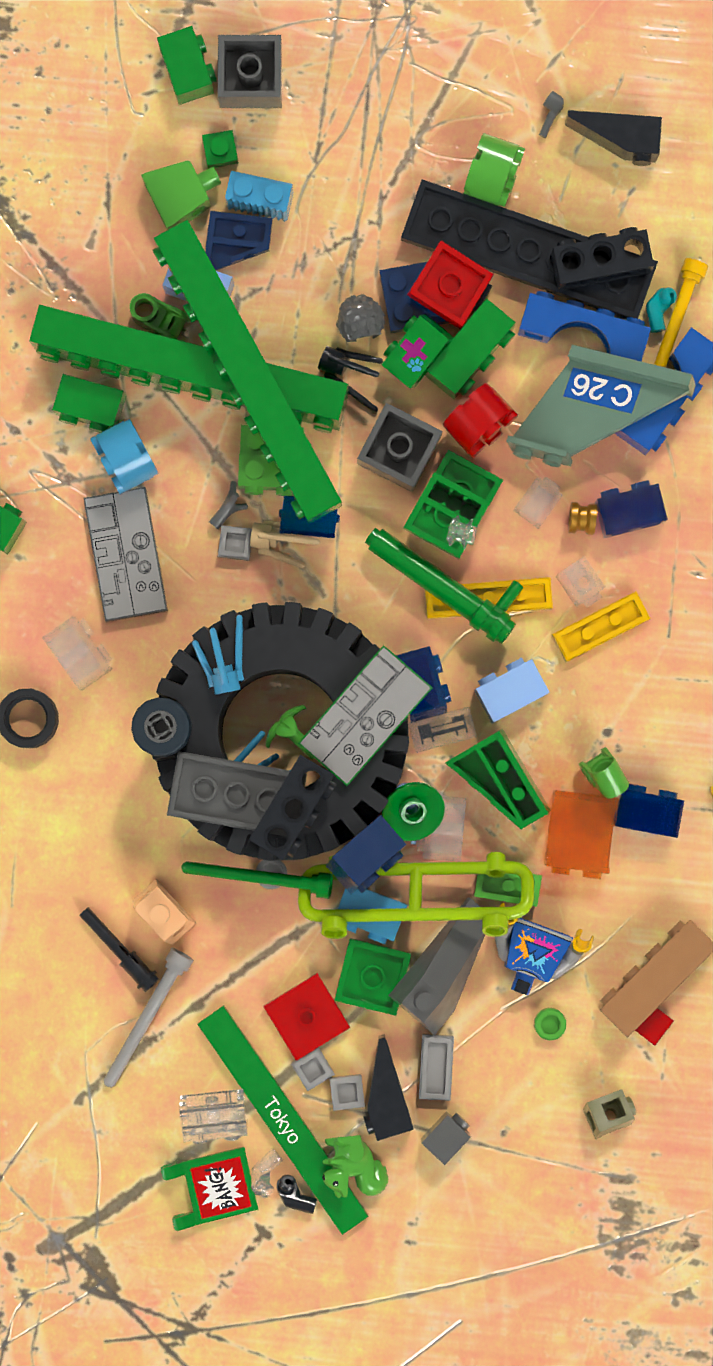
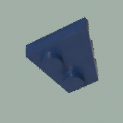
[205,211,273,270]

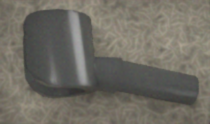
[539,91,564,138]

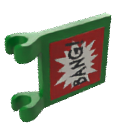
[161,1147,259,1231]

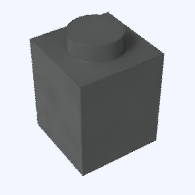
[421,1111,471,1165]

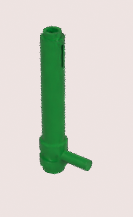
[365,528,523,644]

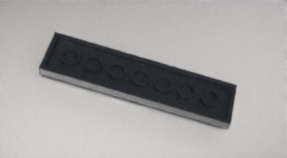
[401,179,658,319]

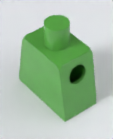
[141,161,221,230]

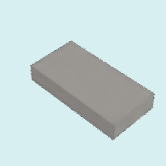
[419,1034,454,1101]

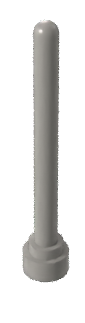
[104,948,194,1087]

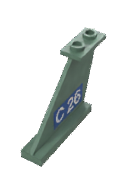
[506,345,696,467]

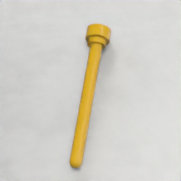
[654,258,709,368]

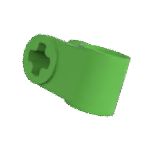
[130,293,190,340]
[579,747,629,799]

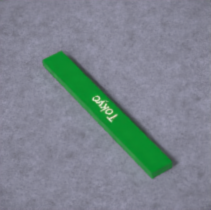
[197,1005,369,1235]

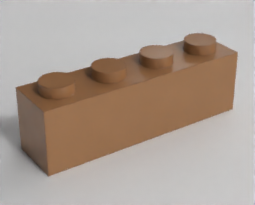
[600,920,713,1038]

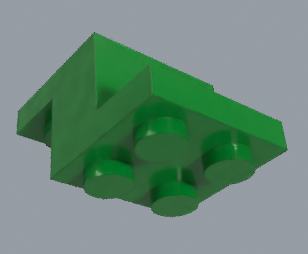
[403,450,503,559]

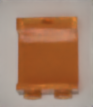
[544,790,619,879]

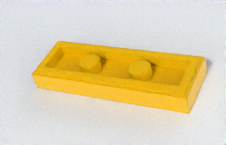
[552,591,651,662]

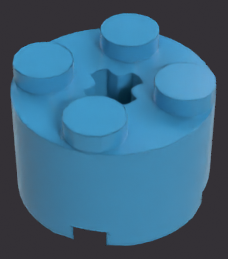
[90,419,159,495]

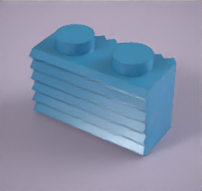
[225,171,294,222]

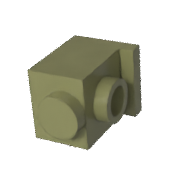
[583,1089,636,1139]

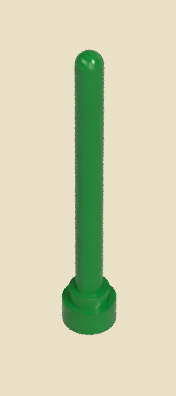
[181,861,333,899]

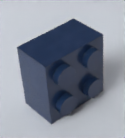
[326,815,406,894]

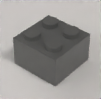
[218,35,282,108]
[357,403,443,492]

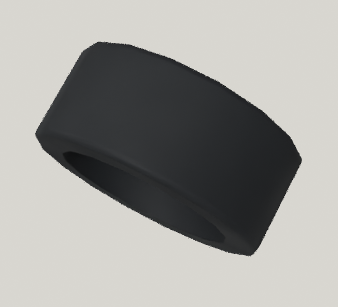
[0,688,59,748]

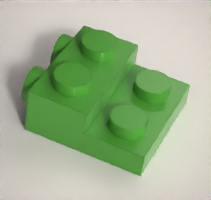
[238,425,304,496]

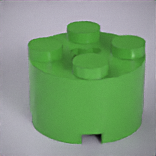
[463,133,525,207]

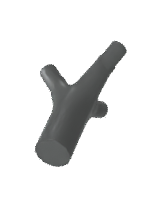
[209,481,248,530]

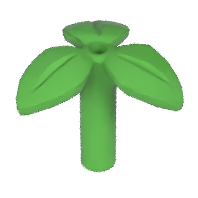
[266,705,314,759]

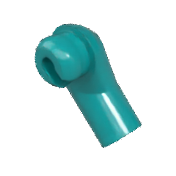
[646,287,677,333]

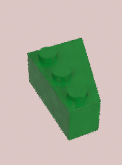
[445,729,551,829]

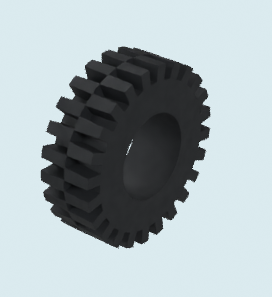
[152,602,409,861]

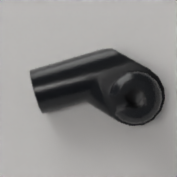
[277,1175,317,1214]

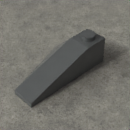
[388,897,485,1035]

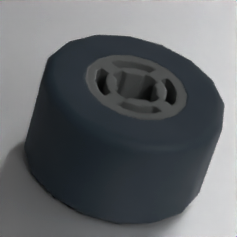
[131,697,192,757]

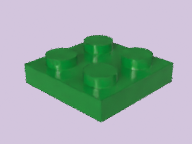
[334,938,411,1016]

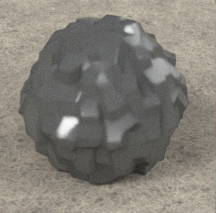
[336,294,385,342]

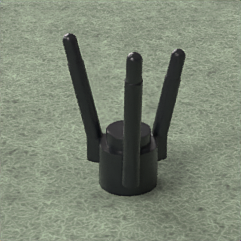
[318,346,383,413]

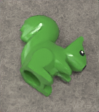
[322,1135,388,1198]

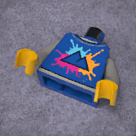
[494,903,594,996]

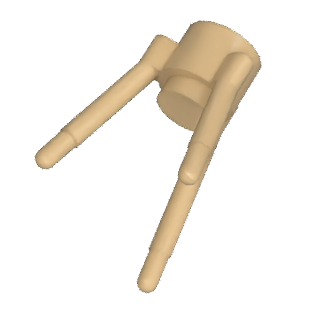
[250,519,320,568]

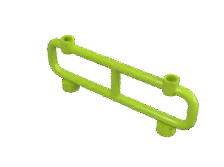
[298,852,534,939]

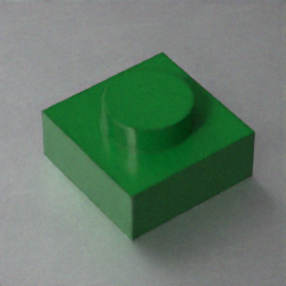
[202,130,239,169]

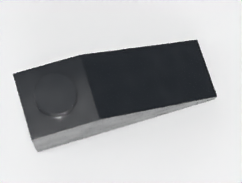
[565,110,662,166]
[363,1034,414,1141]

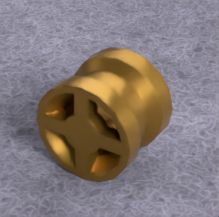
[568,502,597,535]

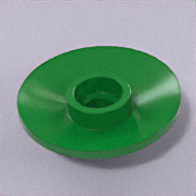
[382,782,445,841]

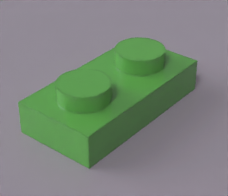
[474,874,542,907]

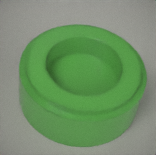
[534,1008,566,1040]

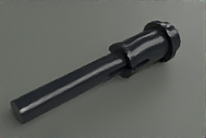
[79,907,159,992]

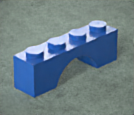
[518,291,651,362]
[615,327,713,456]

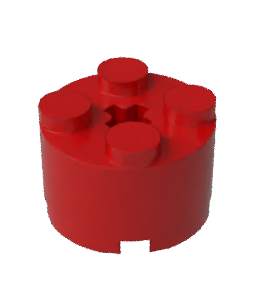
[443,383,518,458]

